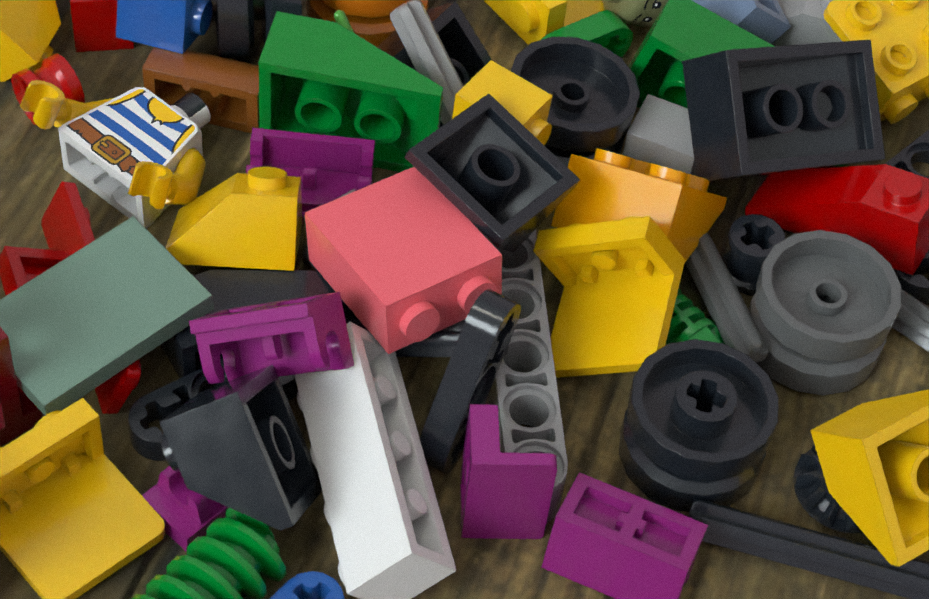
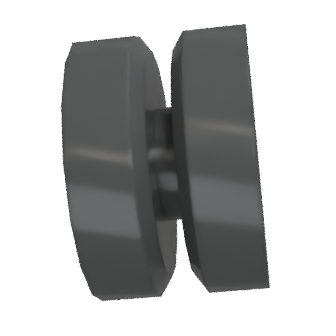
[748,230,901,396]

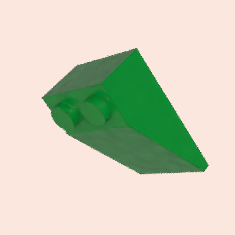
[259,11,443,172]

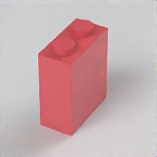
[305,167,502,354]

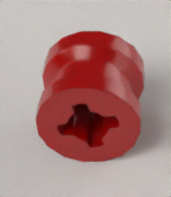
[11,53,85,127]

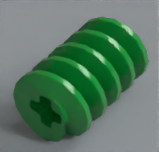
[131,508,287,599]

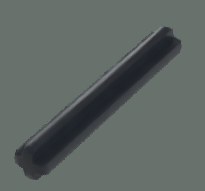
[688,499,929,599]

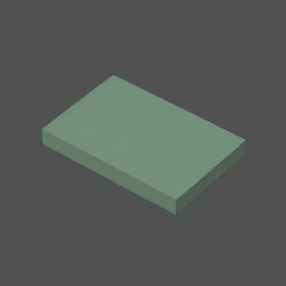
[0,216,214,416]

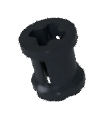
[722,214,785,296]

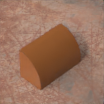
[142,47,259,133]

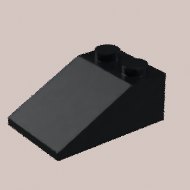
[682,40,885,181]

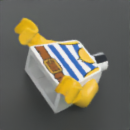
[20,80,211,229]

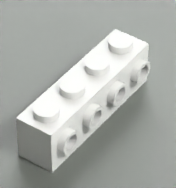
[295,322,457,599]

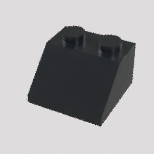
[159,364,322,530]

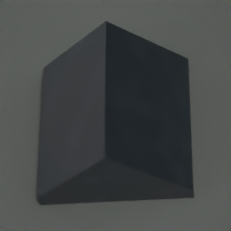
[405,93,580,253]

